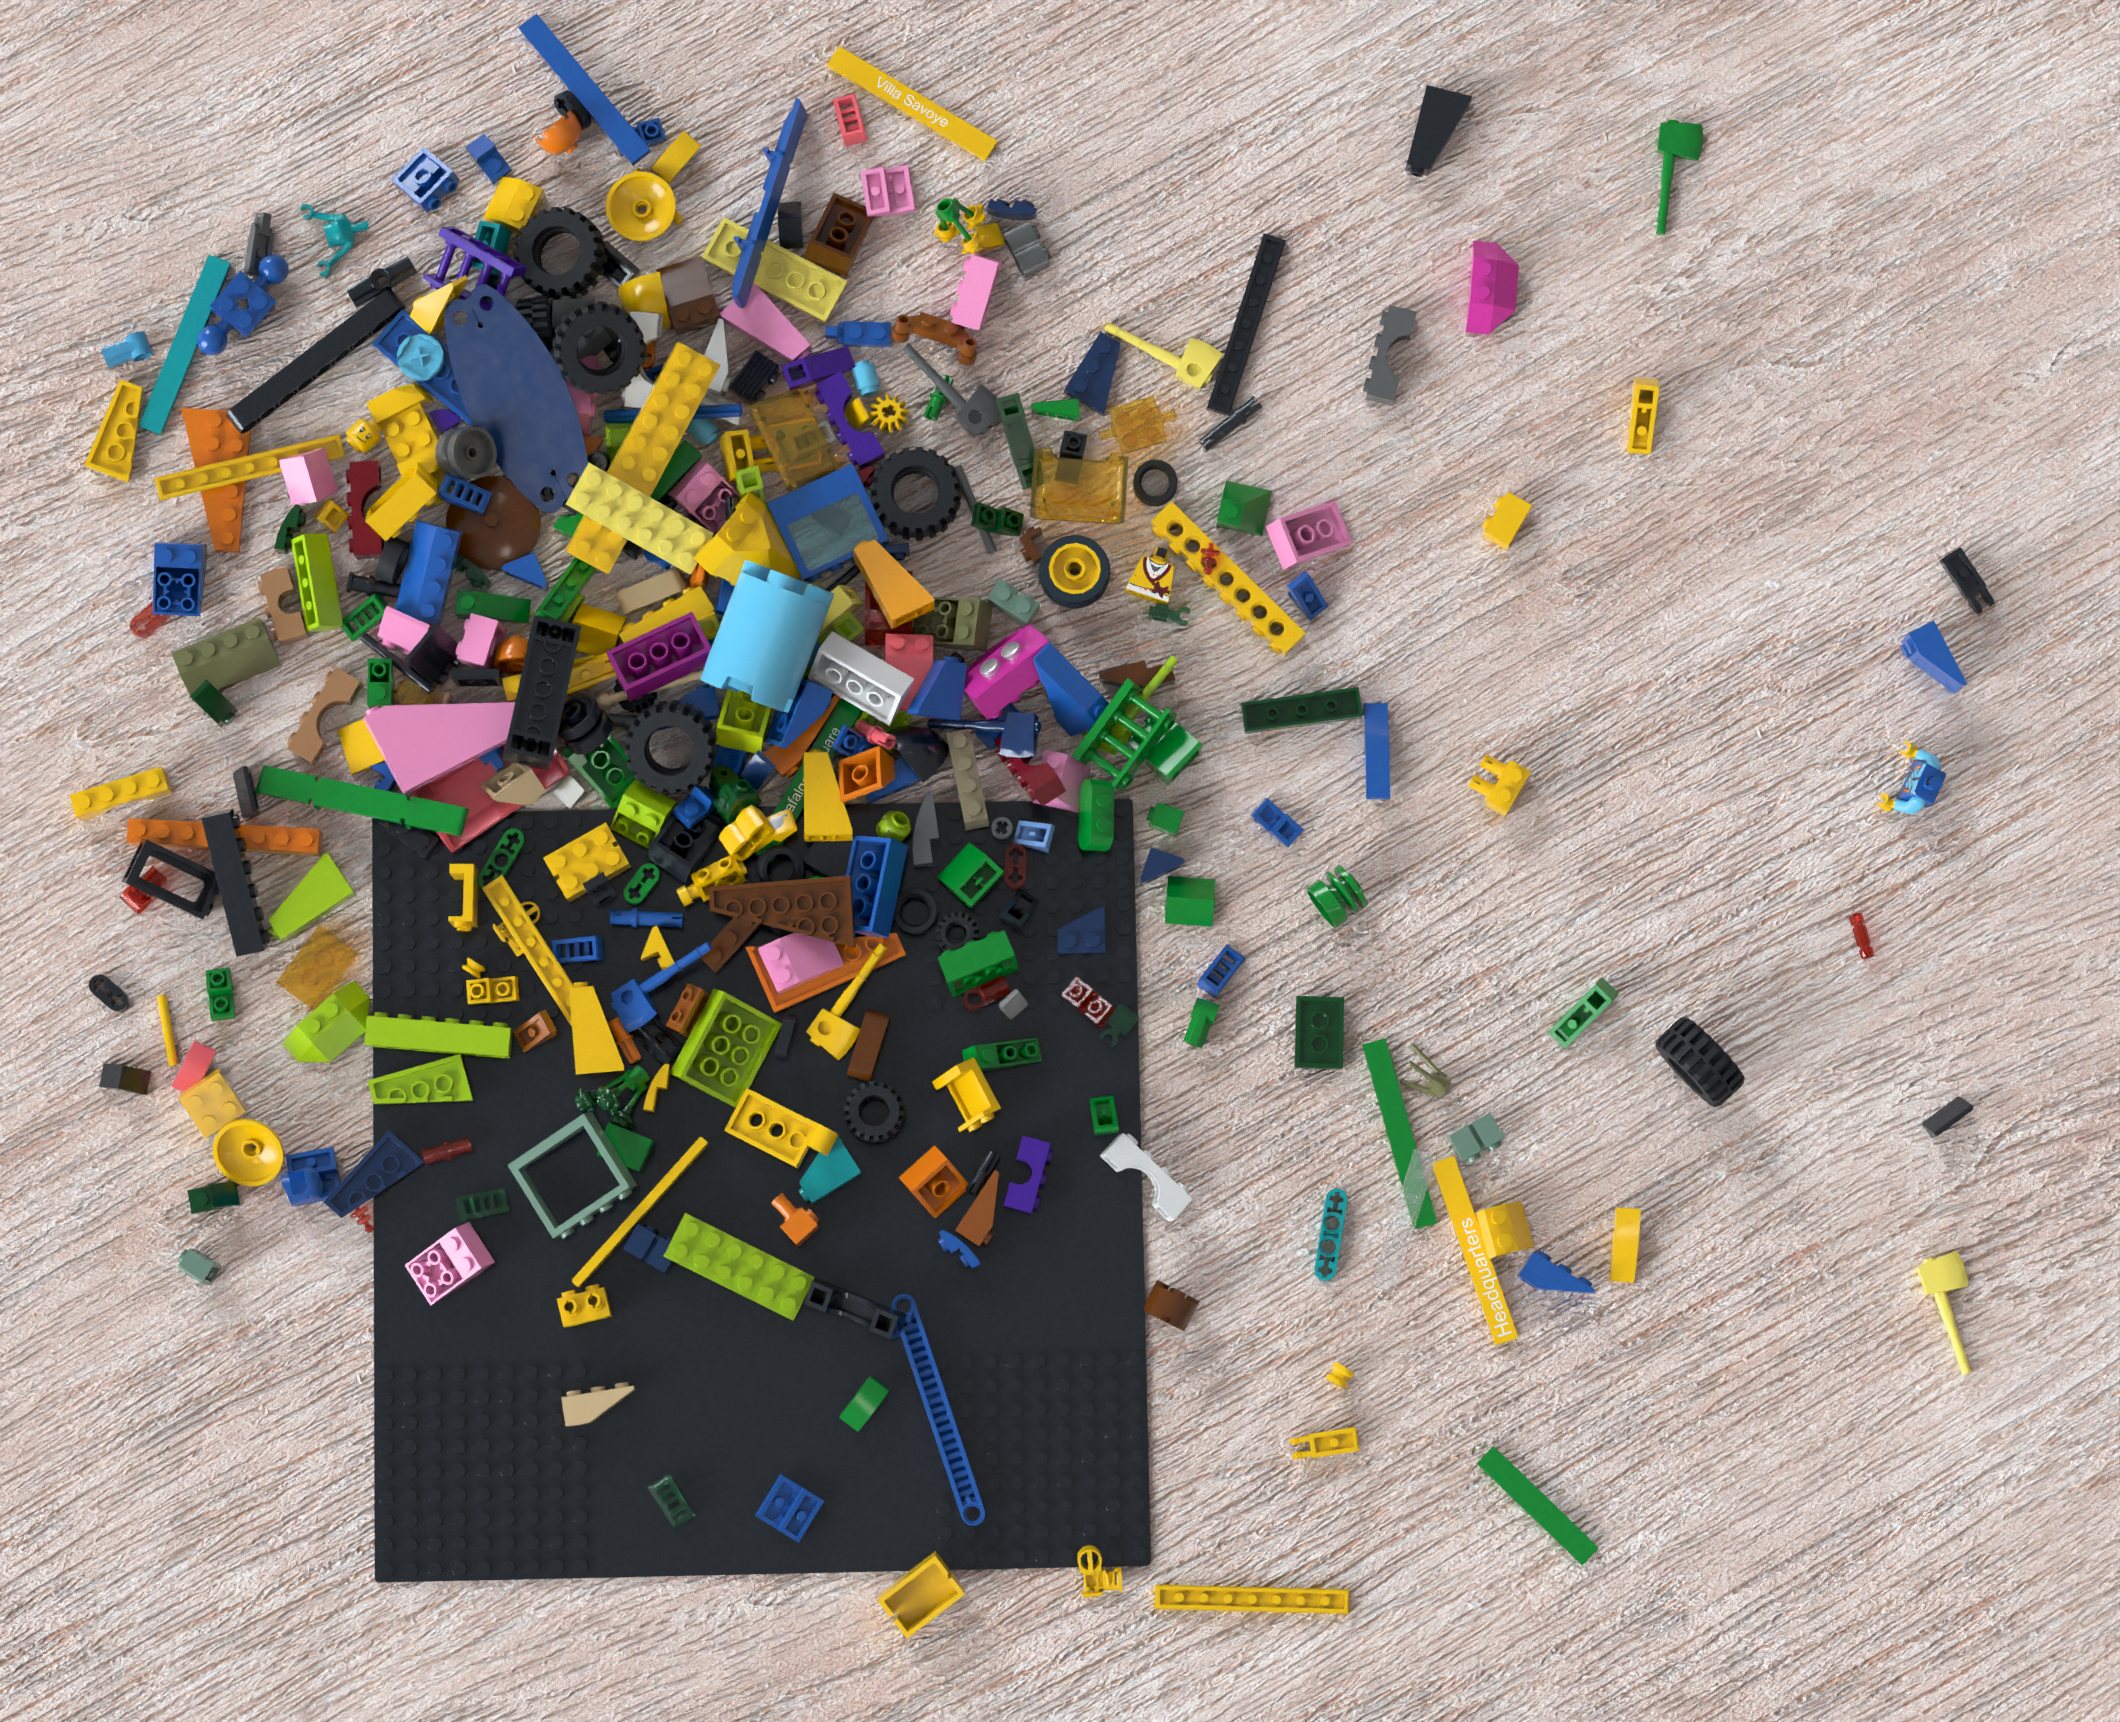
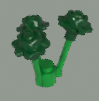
[574,1066,650,1129]

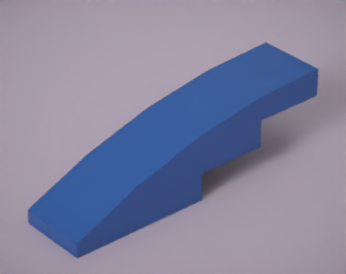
[1363,703,1390,799]

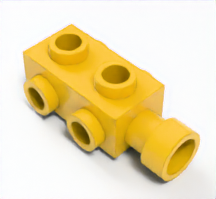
[676,855,748,907]

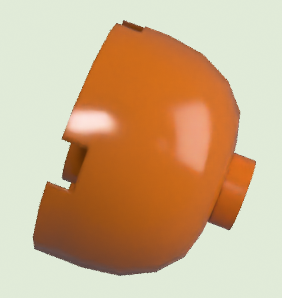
[535,110,582,155]
[493,635,528,677]

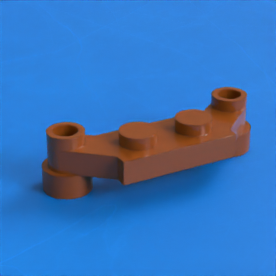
[891,312,977,365]

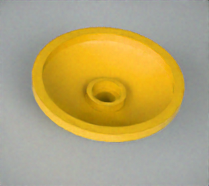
[605,172,676,242]
[213,1118,284,1186]

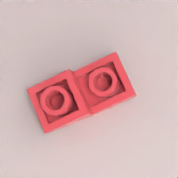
[171,1040,216,1092]

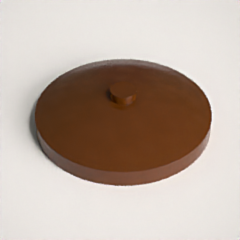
[446,476,541,571]

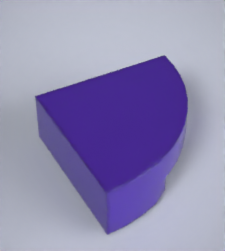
[429,409,462,434]

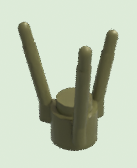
[1400,1043,1451,1097]

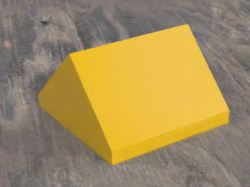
[572,603,627,657]

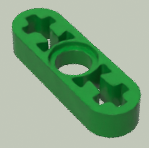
[478,828,525,888]

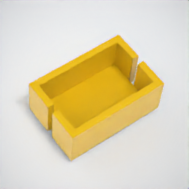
[366,462,438,541]
[543,822,631,902]
[877,1551,965,1638]

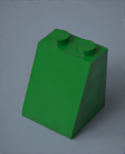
[1127,710,1203,786]

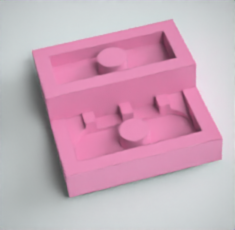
[861,165,916,217]

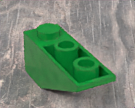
[962,1038,1042,1072]

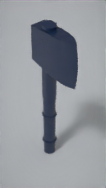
[928,712,1041,758]

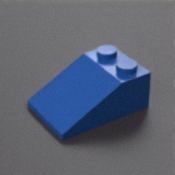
[1900,621,1967,694]
[764,679,833,749]

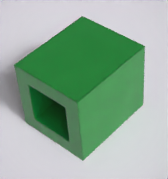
[1146,802,1184,837]

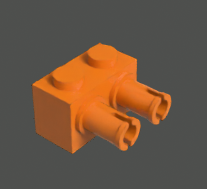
[771,1193,819,1247]

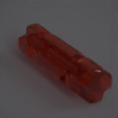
[1849,913,1874,959]

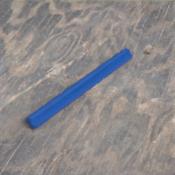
[604,404,743,423]

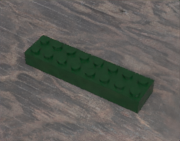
[1240,687,1363,734]

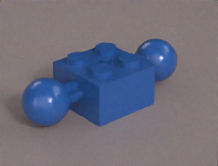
[197,254,289,356]

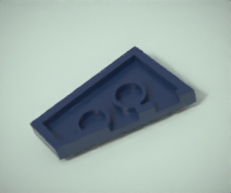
[1064,332,1121,416]

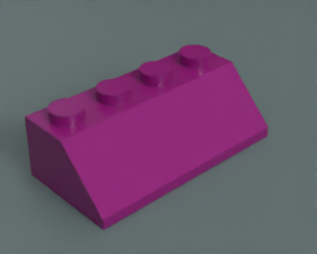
[606,612,711,702]

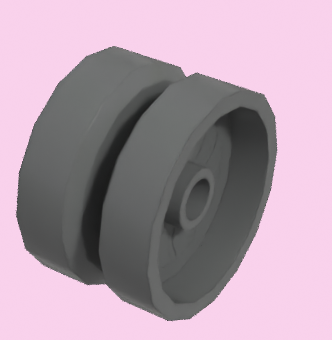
[435,427,497,479]

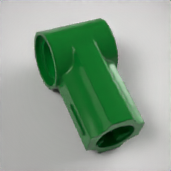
[1183,997,1220,1048]

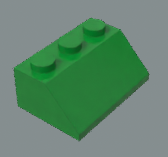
[938,930,1019,997]

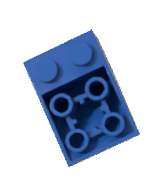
[152,542,207,616]

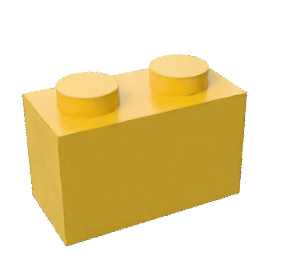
[1481,491,1532,550]

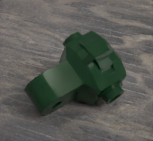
[708,765,762,825]

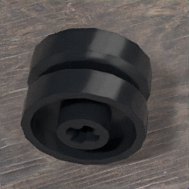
[558,693,613,755]

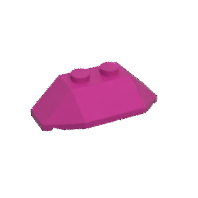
[1466,241,1519,335]

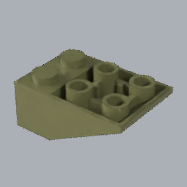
[913,597,993,651]

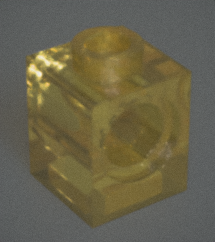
[393,678,433,705]

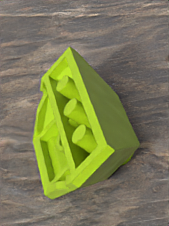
[282,980,371,1063]

